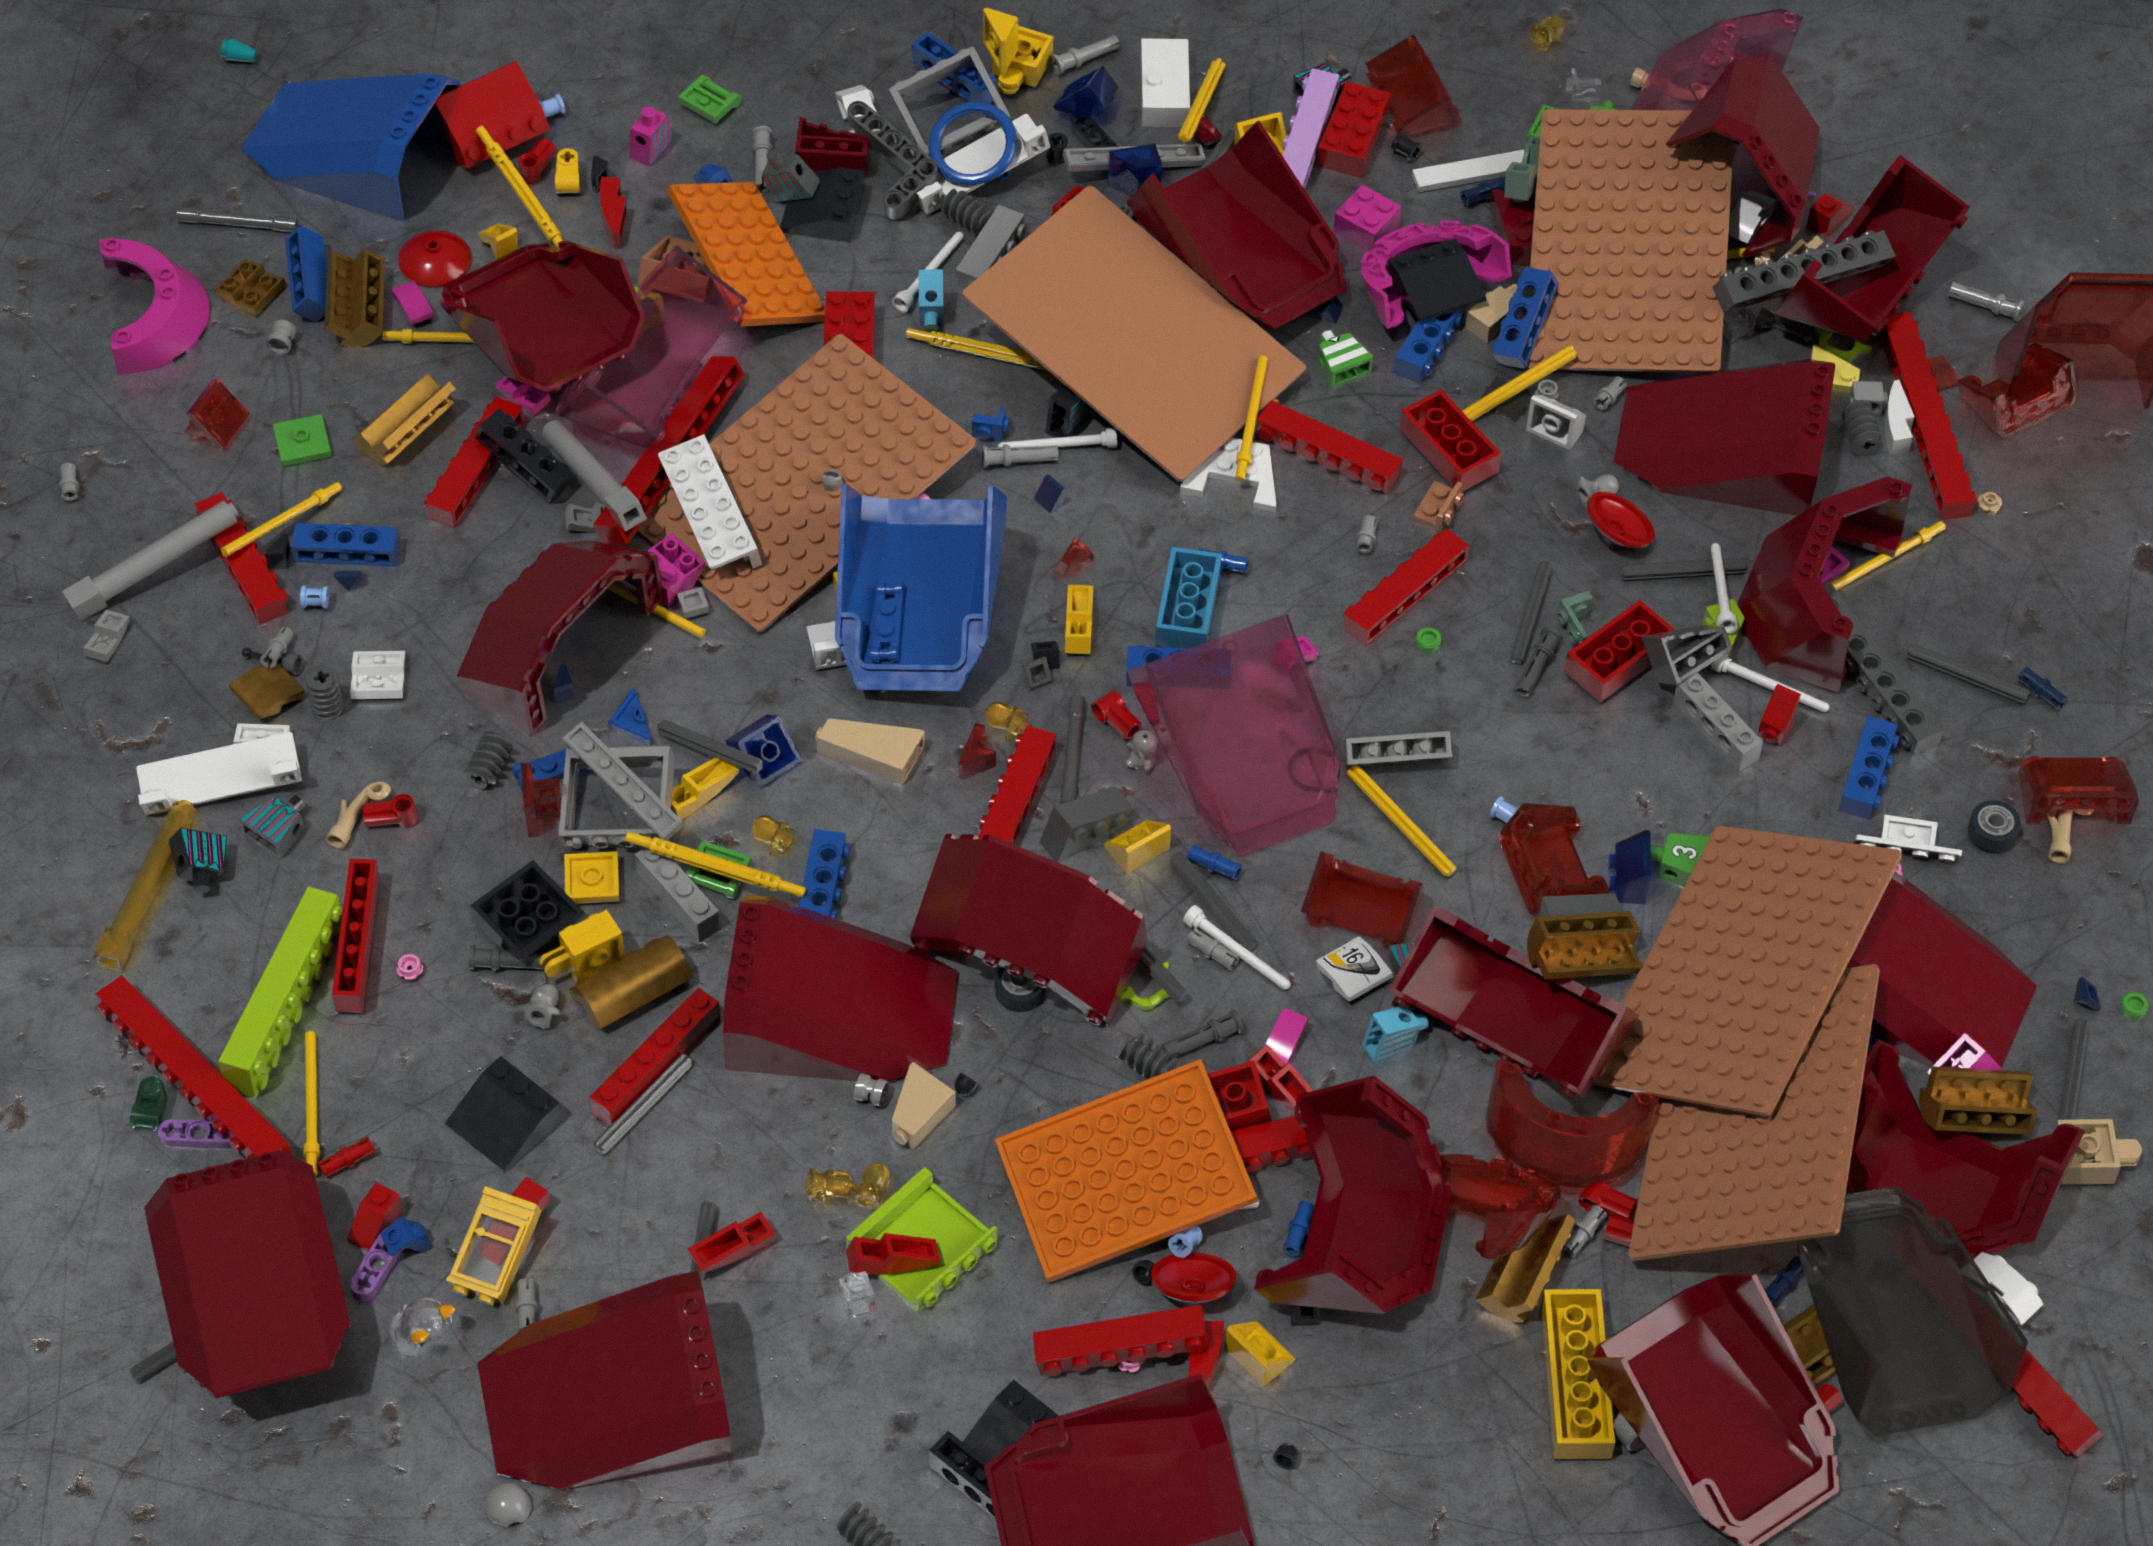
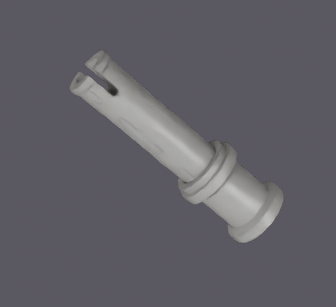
[1050,35,1120,75]
[752,126,773,193]
[1948,282,2024,321]
[982,444,1058,468]

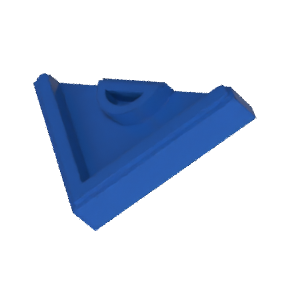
[608,688,652,746]

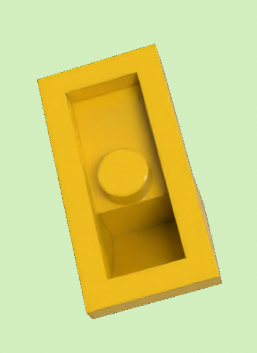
[477,223,518,260]

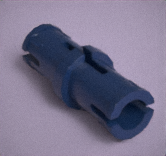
[1460,176,1505,206]
[2017,667,2068,710]
[1765,1256,1808,1306]

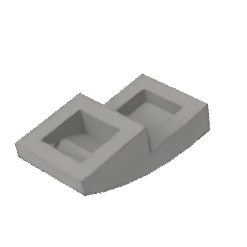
[565,503,606,532]
[83,610,130,662]

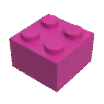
[1333,184,1402,252]

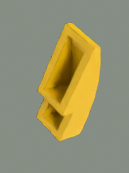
[1065,585,1093,654]
[671,757,739,820]

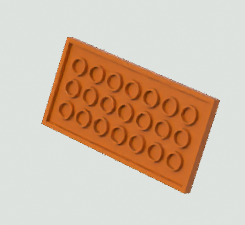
[667,182,825,327]

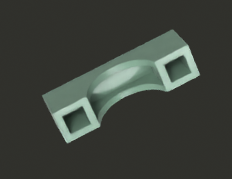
[1504,136,1540,202]

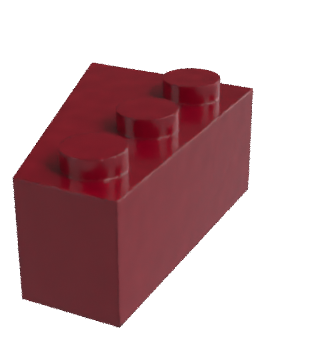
[795,117,869,175]
[1489,189,1536,267]

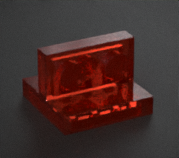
[184,378,250,450]
[520,763,562,837]

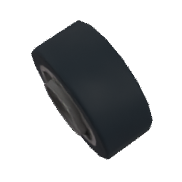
[1968,800,2021,852]
[995,967,1046,1012]

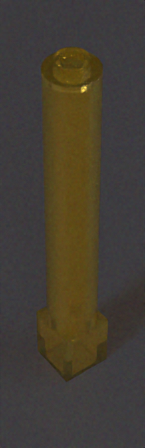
[94,800,197,973]

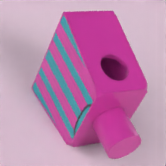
[629,107,673,167]

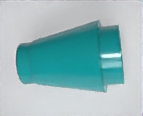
[220,38,257,63]

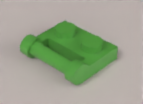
[678,74,742,124]
[686,841,752,899]

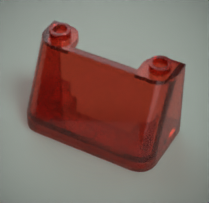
[1365,34,1462,136]
[1958,342,2077,438]
[2018,756,2139,824]
[1500,803,1610,915]
[1301,851,1425,948]

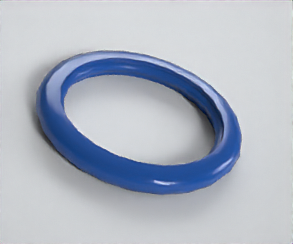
[928,102,1018,185]

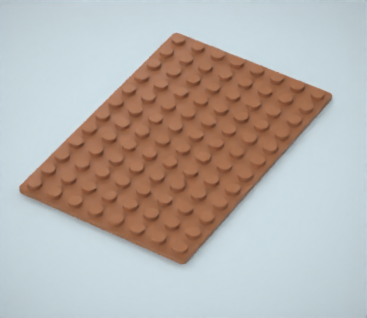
[1526,109,1734,373]
[962,186,1306,482]
[637,334,976,632]
[1593,826,1902,1116]
[1628,964,1880,1261]

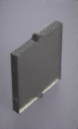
[1480,375,1535,422]

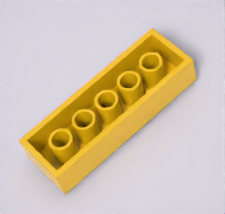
[1541,1289,1615,1459]

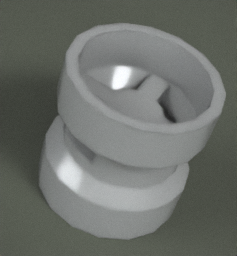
[266,320,297,354]
[853,1073,889,1107]

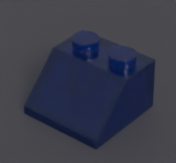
[1053,65,1119,118]
[1108,144,1162,197]
[725,714,803,787]
[1608,830,1652,904]

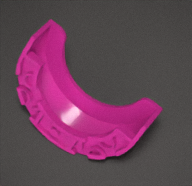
[1361,220,1512,329]
[99,238,210,375]

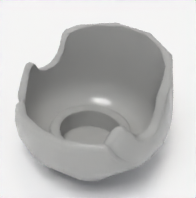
[484,1482,531,1527]

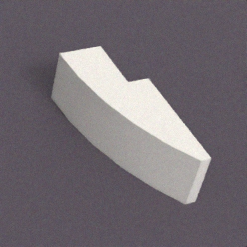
[1884,380,1914,456]

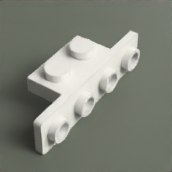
[1853,815,1962,862]

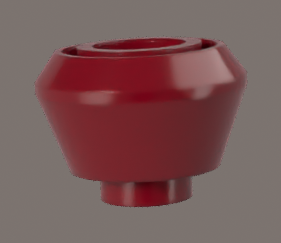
[1193,115,1221,146]

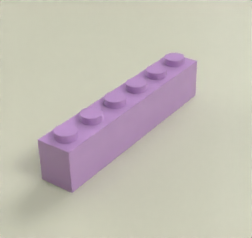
[1282,68,1339,189]

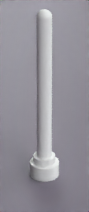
[892,232,964,313]
[997,428,1117,449]
[1711,543,1738,634]
[1711,654,1829,712]
[1183,905,1291,990]

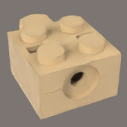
[2053,1119,2142,1184]

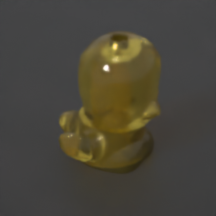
[1530,15,1565,50]
[985,701,1029,741]
[752,815,796,856]
[850,1163,890,1209]
[805,1169,853,1203]

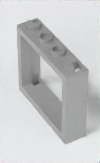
[889,46,1011,159]
[558,746,675,849]

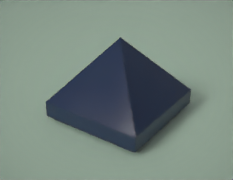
[334,571,363,592]
[2074,977,2101,1011]

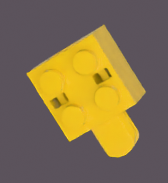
[992,26,1054,94]
[539,910,625,982]

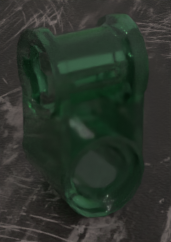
[130,1076,168,1131]

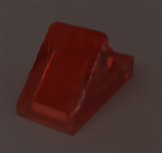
[958,723,997,779]

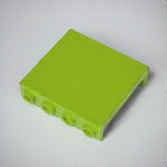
[846,1167,997,1313]

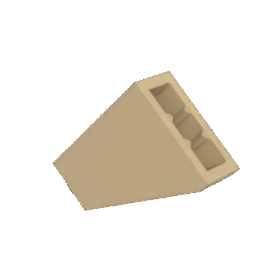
[892,1062,956,1150]

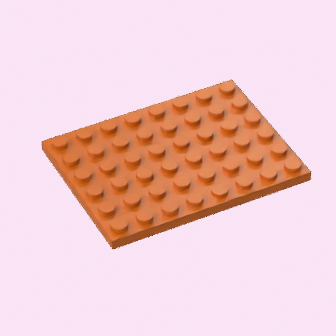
[995,1059,1258,1283]

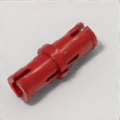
[317,1136,376,1178]

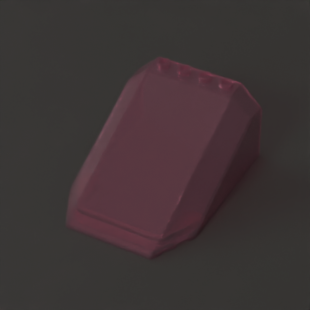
[1127,614,1341,856]

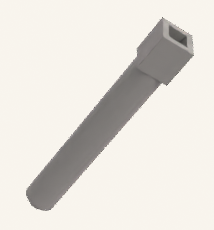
[542,420,647,532]
[62,500,239,622]

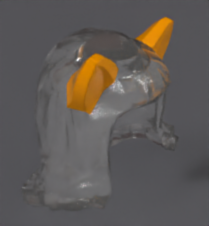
[388,1297,455,1358]

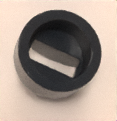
[954,1072,978,1096]
[1132,1259,1155,1284]
[1273,1443,1298,1469]

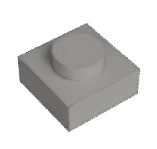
[677,587,709,619]

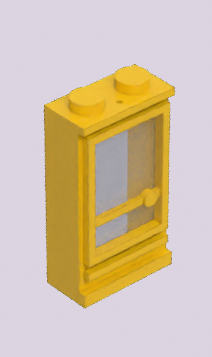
[446,1186,542,1306]

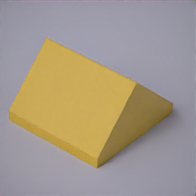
[983,8,1018,74]
[1234,111,1286,155]
[1103,819,1171,874]
[1224,1321,1296,1387]

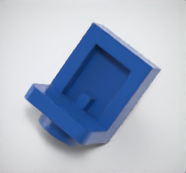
[693,163,732,184]
[972,407,1010,441]
[381,1217,431,1256]

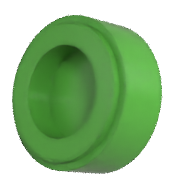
[1415,627,1441,653]
[2120,992,2149,1020]

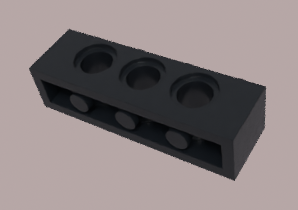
[475,408,574,503]
[929,1431,995,1518]

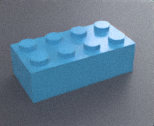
[1155,547,1222,649]

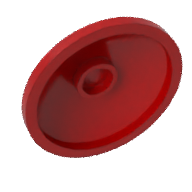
[398,230,471,288]
[1587,492,1655,549]
[1151,1252,1236,1304]

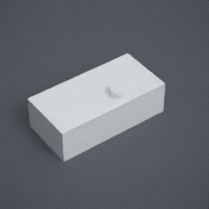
[1141,39,1190,127]

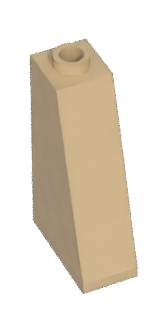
[815,718,925,785]

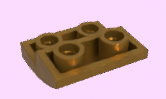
[215,259,286,316]
[229,662,305,719]

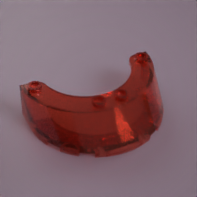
[1485,1059,1659,1188]
[1439,1154,1561,1259]

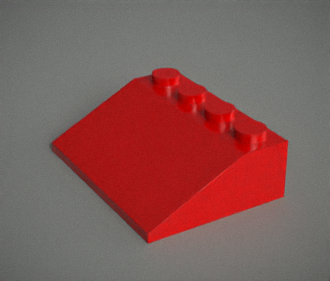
[434,61,550,168]

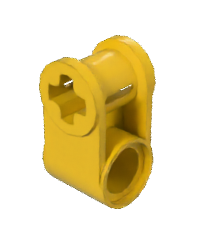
[555,148,581,194]

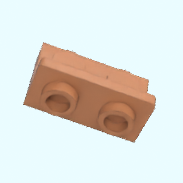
[1412,481,1464,533]

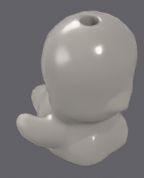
[1576,474,1619,507]
[1125,729,1158,771]
[524,984,561,1029]

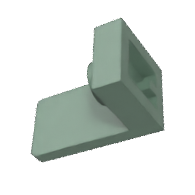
[1557,591,1593,646]

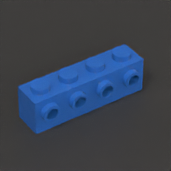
[285,225,327,322]

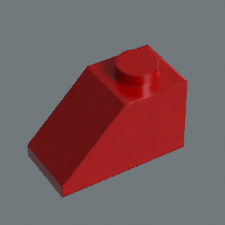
[1806,193,1854,237]
[1757,684,1801,746]
[347,1182,403,1252]

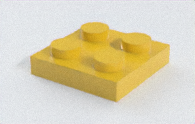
[564,851,620,904]

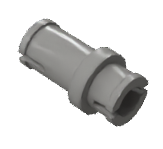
[1593,377,1627,410]
[59,463,79,501]
[1356,515,1378,554]

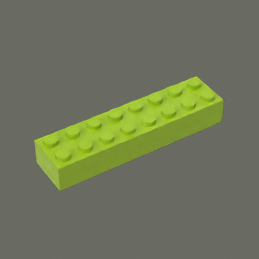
[218,886,342,1099]

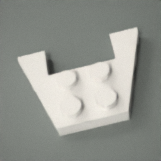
[1180,437,1276,513]

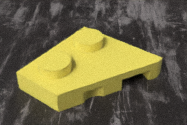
[1811,345,1860,393]

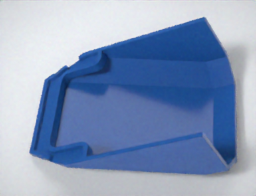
[241,73,461,222]
[835,484,1007,692]

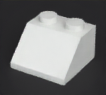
[1526,395,1586,450]

